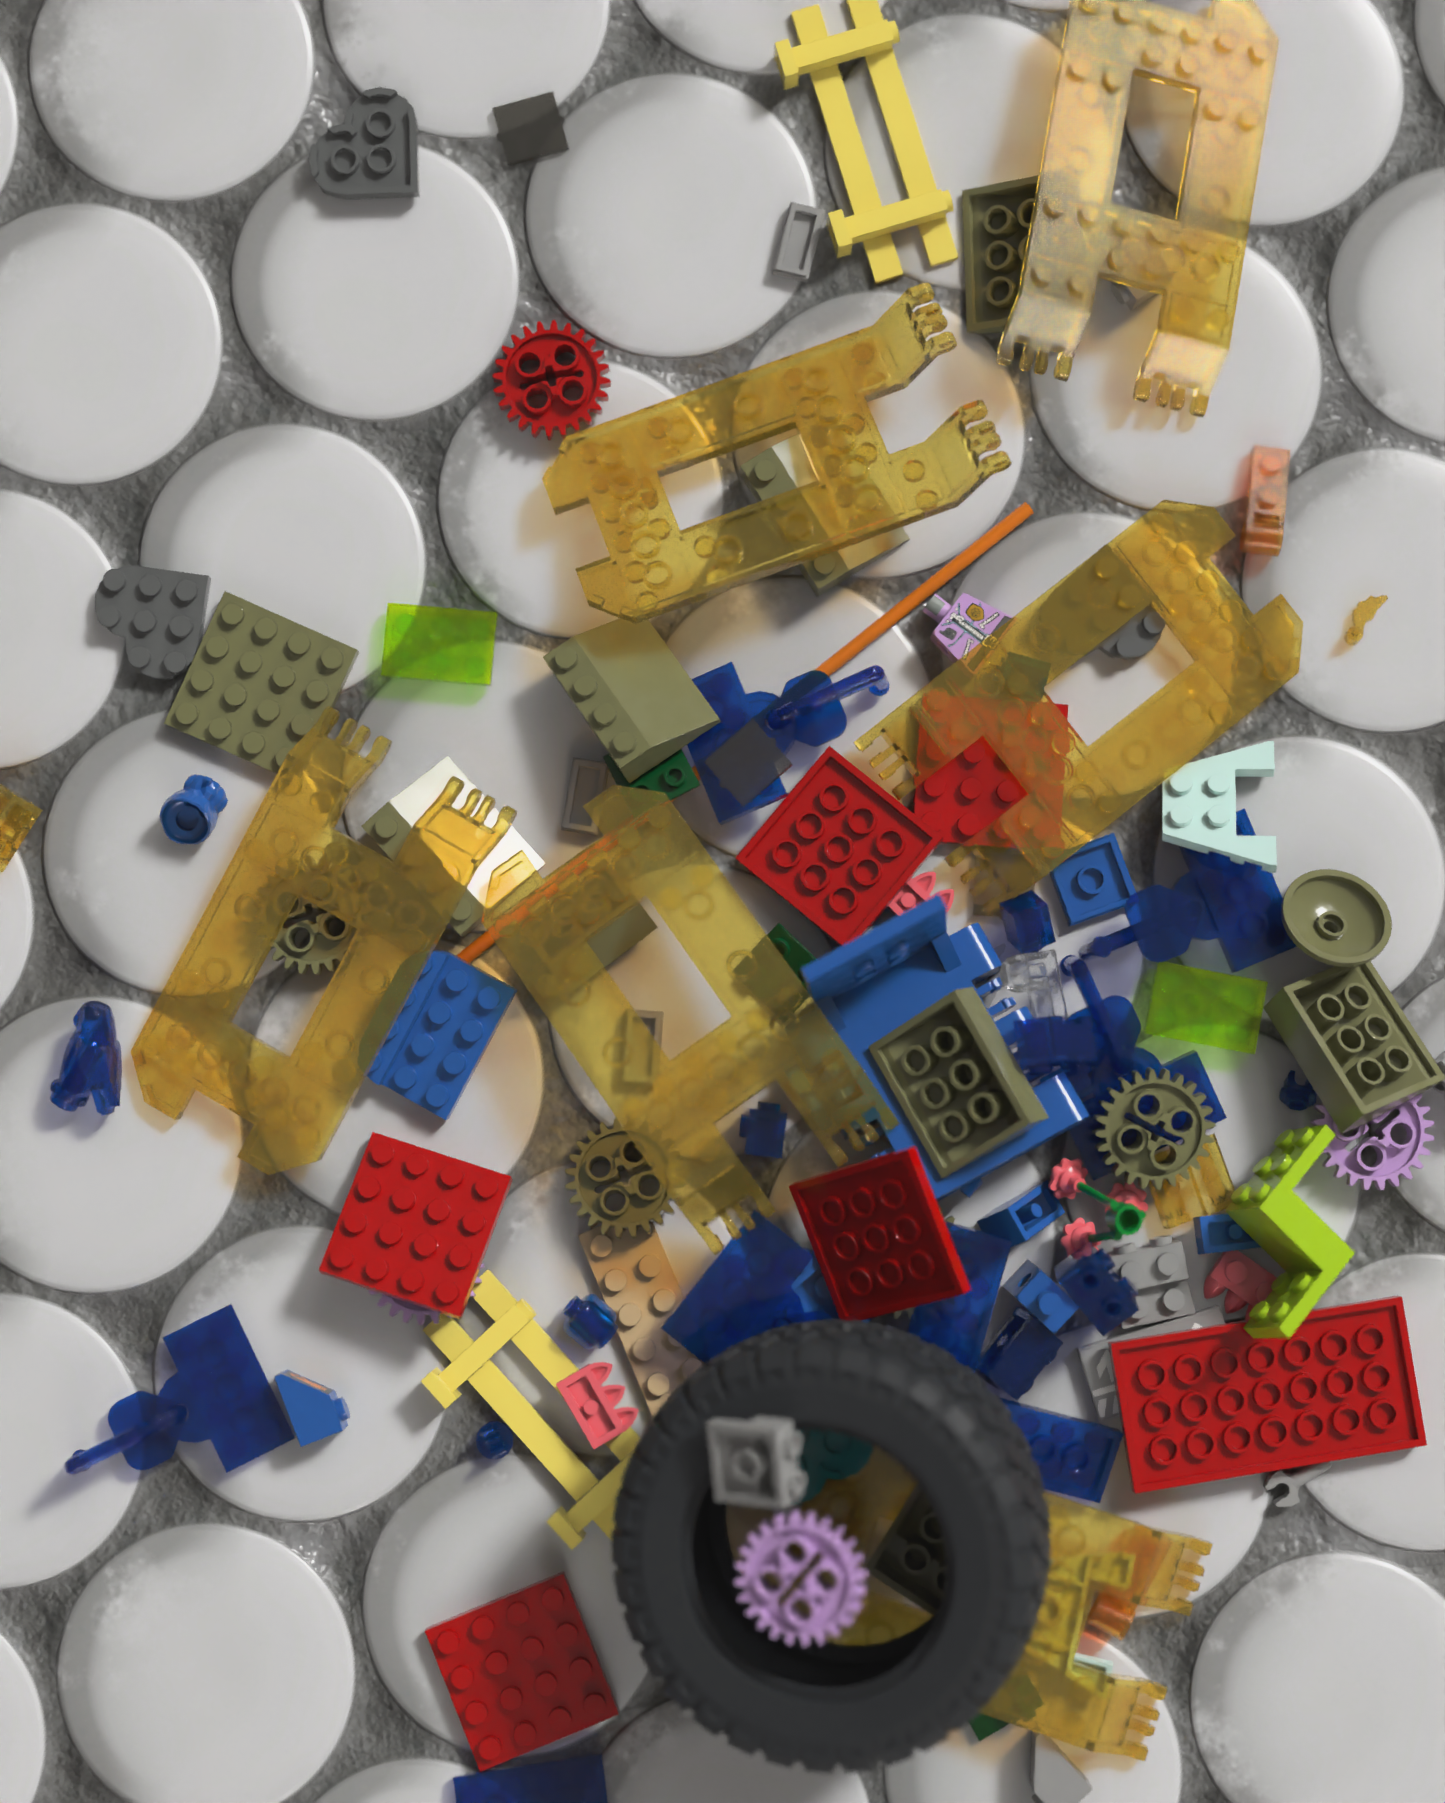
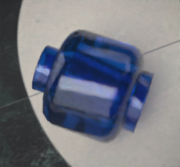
[562,1294,618,1349]

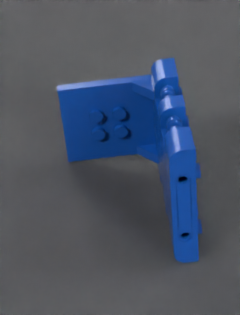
[785,894,1090,1202]

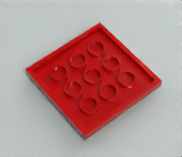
[913,694,1068,851]
[735,746,943,946]
[319,1132,512,1320]
[788,1146,971,1321]
[425,1571,620,1772]

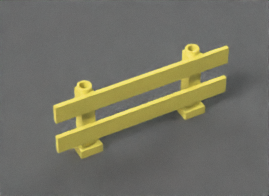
[774,0,958,284]
[421,1269,640,1550]

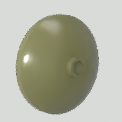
[1281,869,1392,967]

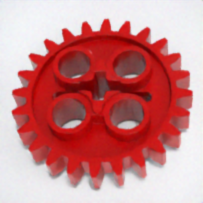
[492,320,611,440]

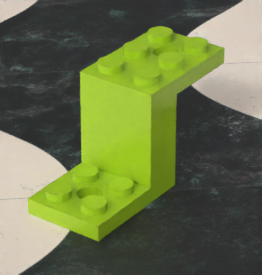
[1225,1124,1355,1338]

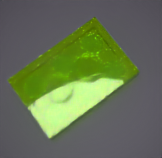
[381,603,498,687]
[1143,961,1268,1054]

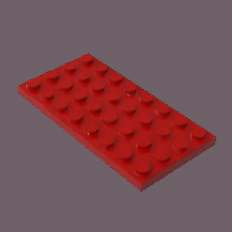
[1108,1295,1427,1494]

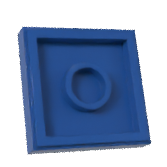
[1044,833,1139,927]

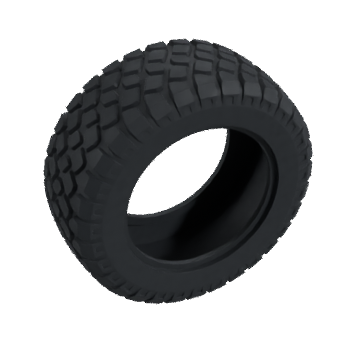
[611,1319,1050,1773]

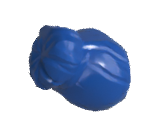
[160,774,228,844]

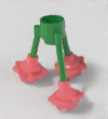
[1048,1158,1148,1264]

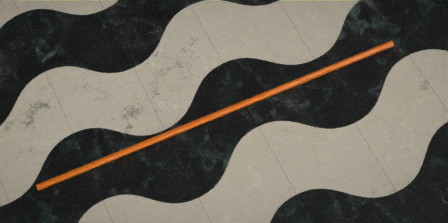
[456,502,1034,963]

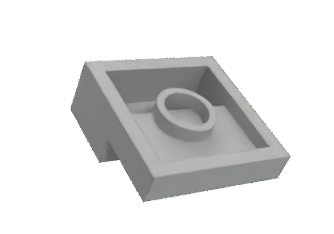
[1105,1235,1195,1329]
[706,1416,806,1509]

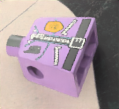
[922,593,1016,681]

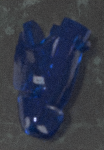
[50,1001,122,1115]

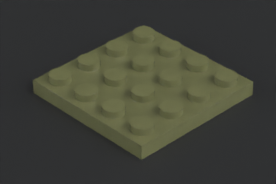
[164,591,359,784]

